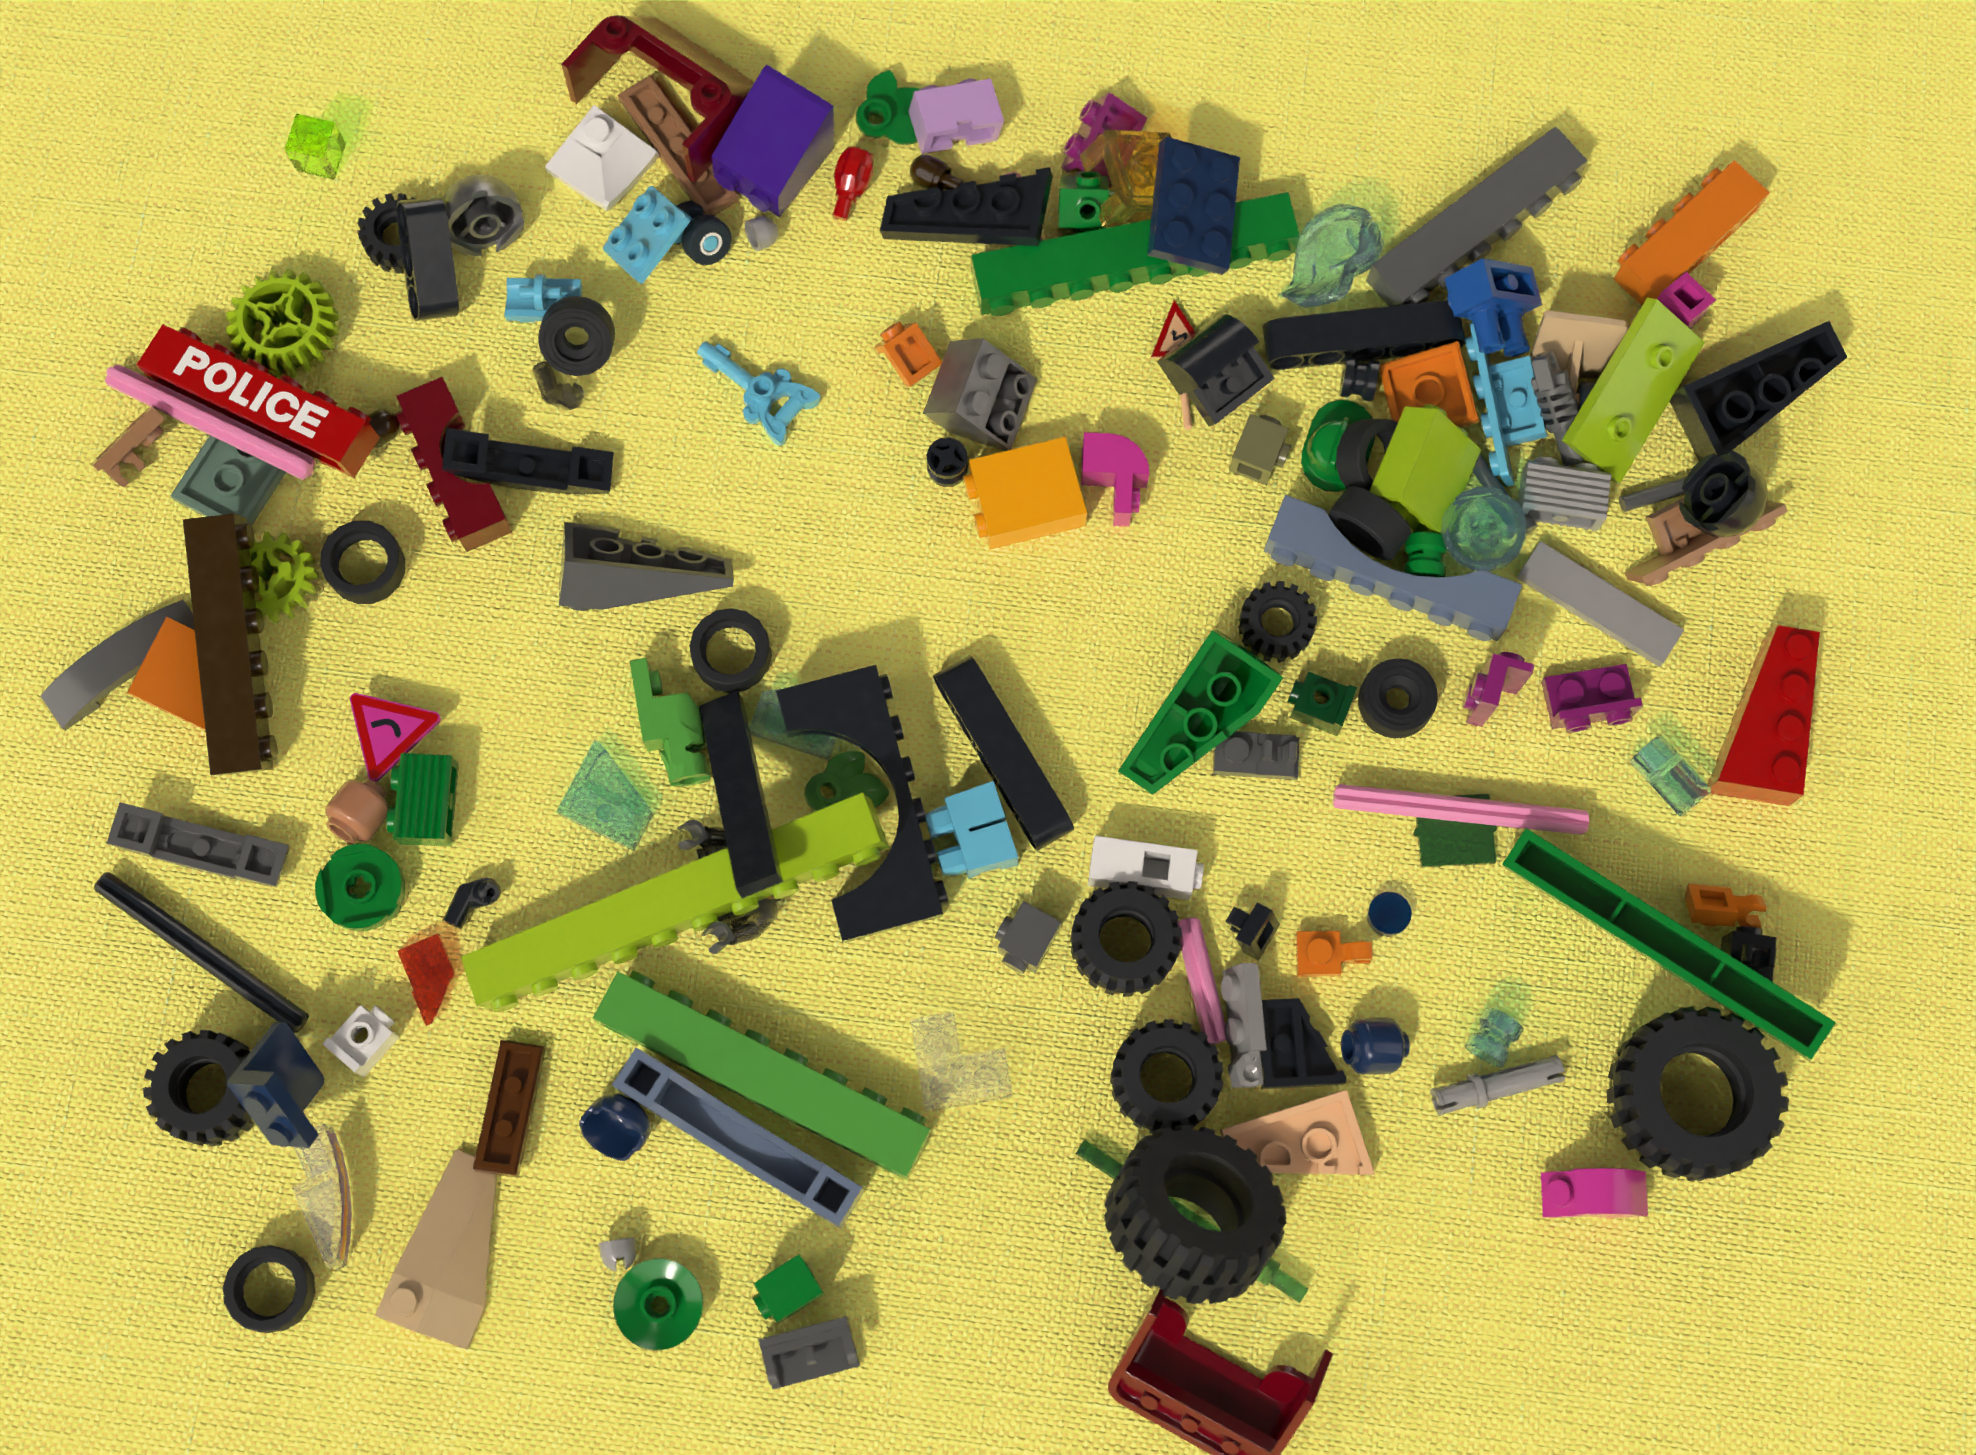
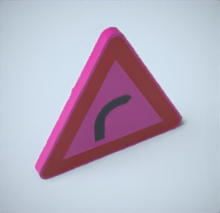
[349,693,441,782]

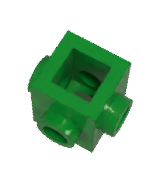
[1058,171,1116,233]

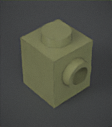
[1229,414,1291,486]

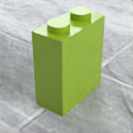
[1370,404,1481,537]

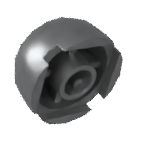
[442,174,524,257]

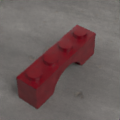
[395,377,513,552]

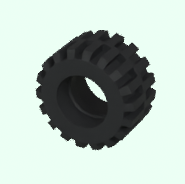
[1070,881,1182,997]
[1110,1019,1224,1134]
[143,1030,255,1146]

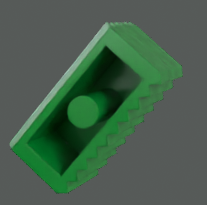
[387,753,459,847]

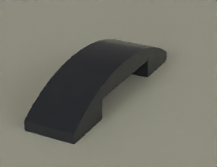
[442,428,614,494]

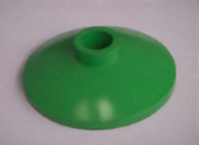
[613,1259,703,1350]

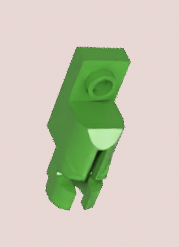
[630,658,711,787]

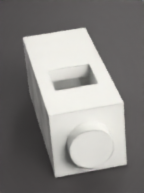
[1087,836,1204,900]

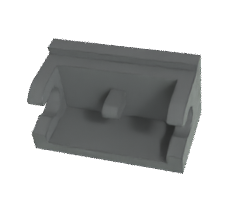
[758,1316,860,1390]

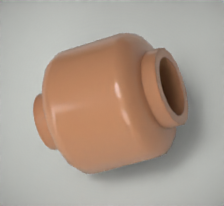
[325,779,389,844]

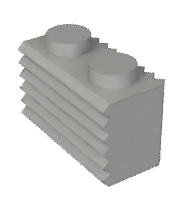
[1517,457,1612,531]

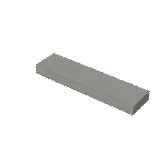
[1516,541,1684,667]

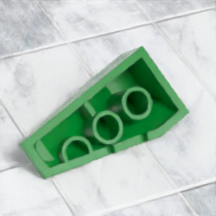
[1118,629,1284,795]

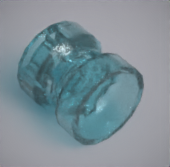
[1464,1007,1524,1068]

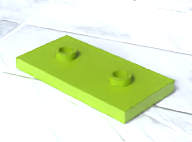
[1562,297,1705,483]

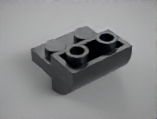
[1157,314,1275,426]

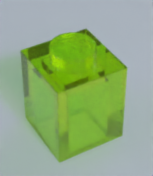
[284,113,346,180]

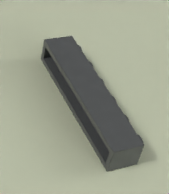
[1366,126,1588,306]

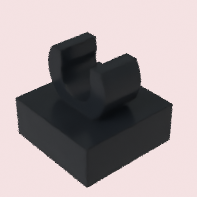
[1225,902,1280,961]

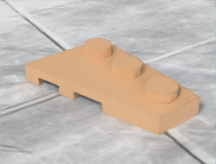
[1220,1090,1375,1175]

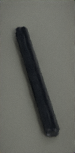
[94,872,309,1033]

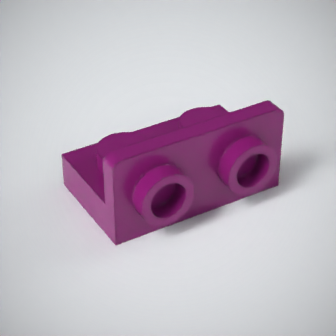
[1061,92,1147,188]
[1541,664,1643,733]

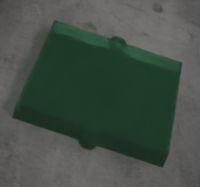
[1413,794,1497,868]

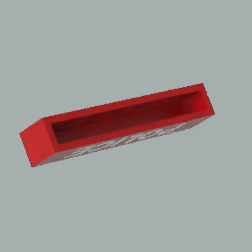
[136,324,380,478]

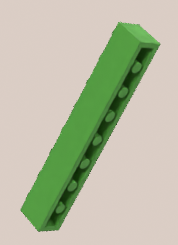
[593,970,931,1181]

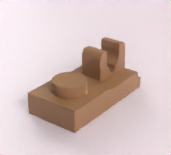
[90,406,165,487]

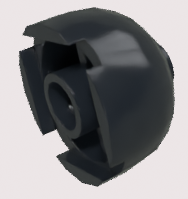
[1679,451,1768,537]

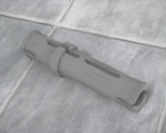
[1430,1054,1565,1116]

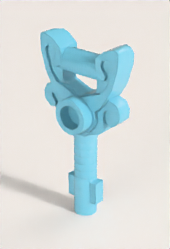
[697,341,821,446]

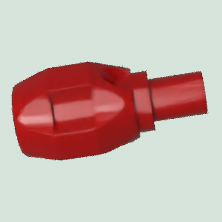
[832,146,874,221]

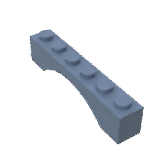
[1263,495,1522,641]
[612,1047,865,1229]

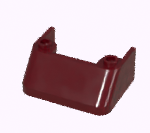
[561,15,755,183]
[1108,1288,1334,1455]

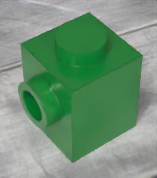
[752,1254,825,1324]

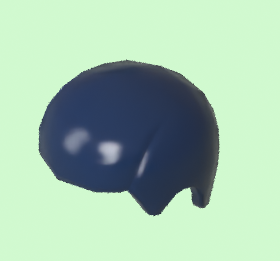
[579,1094,651,1161]

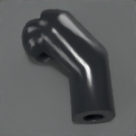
[442,878,501,929]

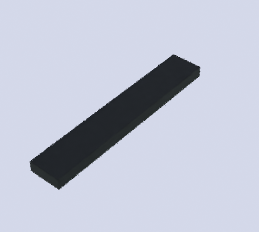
[699,690,783,898]

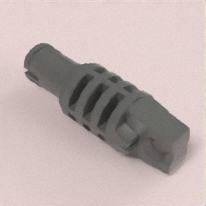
[1531,350,1585,466]

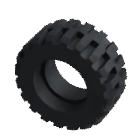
[1606,1006,1789,1181]
[1104,1125,1286,1304]

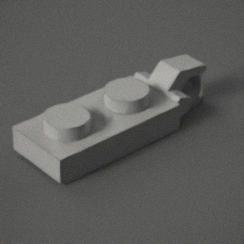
[1221,963,1266,1088]

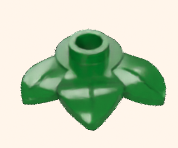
[856,70,921,145]

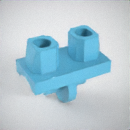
[505,274,582,322]

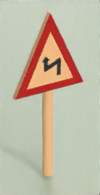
[1150,300,1195,430]

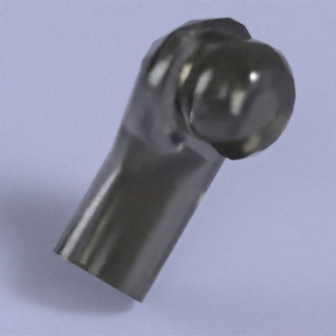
[532,361,584,411]

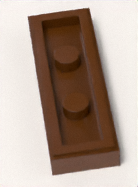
[473,1040,546,1178]

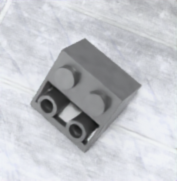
[923,338,1037,451]

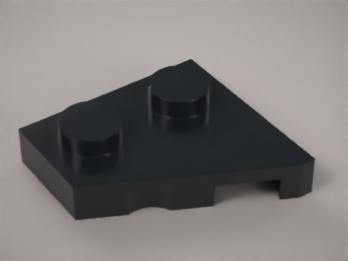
[1260,998,1347,1090]

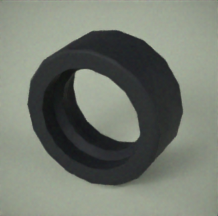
[1336,419,1398,491]
[1328,486,1412,560]
[320,521,405,604]
[689,608,772,693]
[223,1245,316,1333]

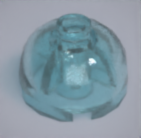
[1441,487,1527,573]

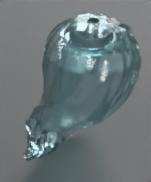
[1277,203,1384,308]

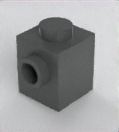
[995,901,1061,974]

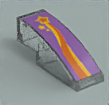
[291,1123,352,1271]

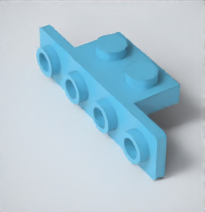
[1465,323,1548,487]

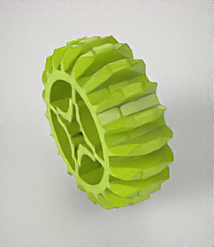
[226,268,339,379]

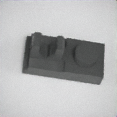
[1212,731,1299,780]

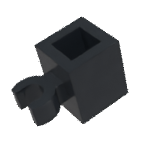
[1720,926,1777,982]

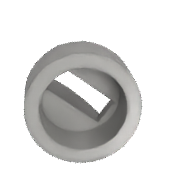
[744,216,779,252]
[599,1237,636,1271]

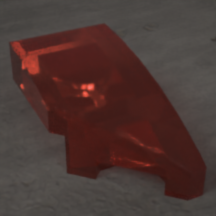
[397,933,455,1026]

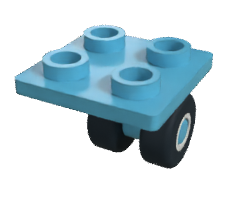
[603,186,731,284]

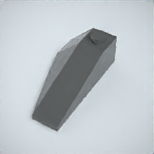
[559,522,734,611]

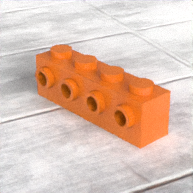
[1613,160,1770,306]

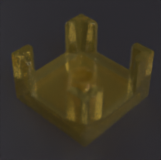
[1080,130,1171,227]

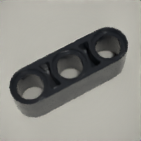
[396,197,459,321]

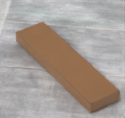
[618,75,739,216]

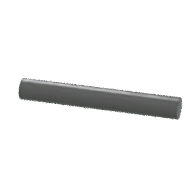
[1619,476,1687,512]

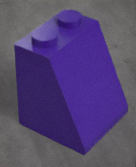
[712,64,834,217]

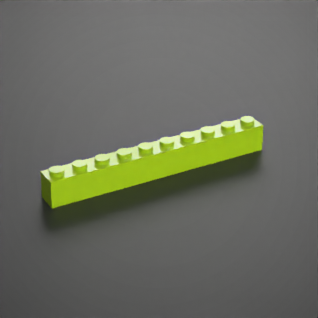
[461,792,890,1013]

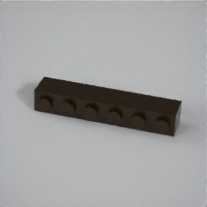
[183,513,278,776]

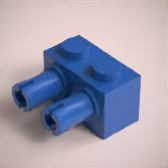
[1444,258,1542,357]

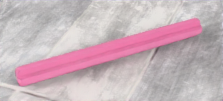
[105,364,316,480]
[1333,784,1589,835]

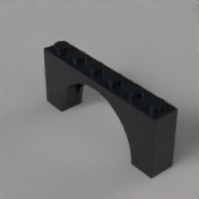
[776,665,949,943]

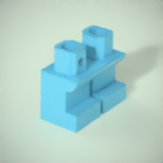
[925,781,1018,879]

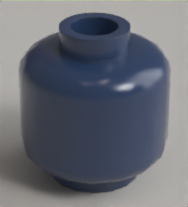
[1341,1017,1410,1075]

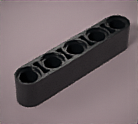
[1262,300,1466,370]
[933,655,1074,851]

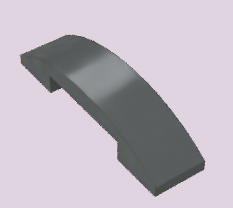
[40,600,194,731]
[106,802,290,887]

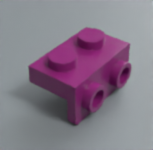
[1462,652,1535,727]

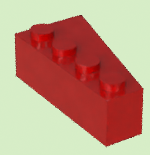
[1704,625,1820,806]

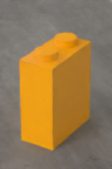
[963,436,1087,550]

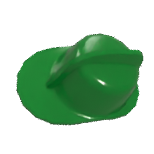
[1301,400,1375,492]

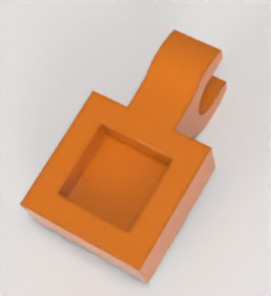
[1684,883,1767,929]
[1296,931,1373,977]

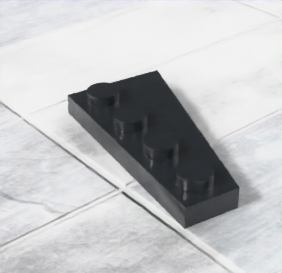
[880,167,1053,246]

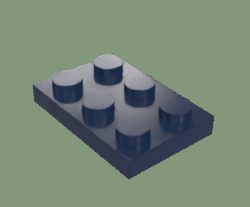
[1147,136,1240,275]

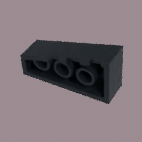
[1669,321,1847,462]

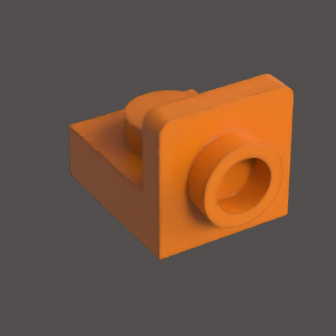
[874,321,942,387]

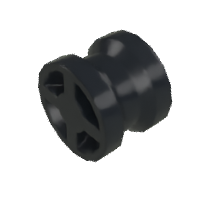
[1339,356,1379,401]
[926,437,968,487]

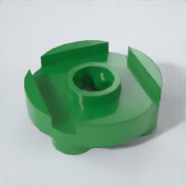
[315,844,405,932]

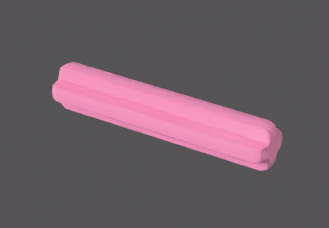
[1177,917,1226,1045]

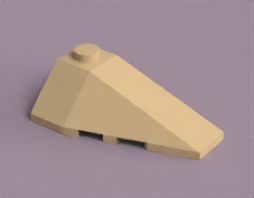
[375,1149,497,1350]

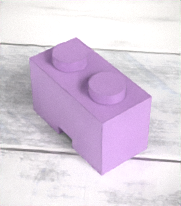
[909,79,1004,154]

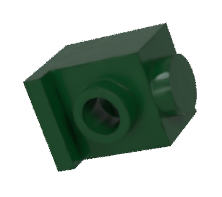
[1287,671,1357,736]

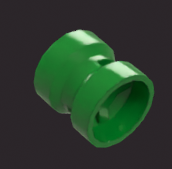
[1403,532,1447,578]

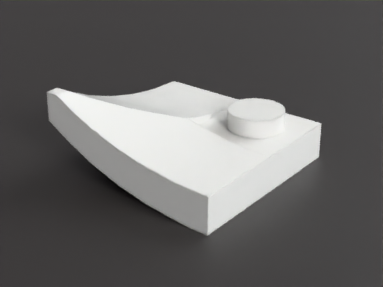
[545,105,659,211]

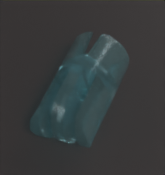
[1630,735,1712,817]

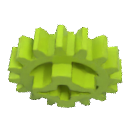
[250,531,319,624]

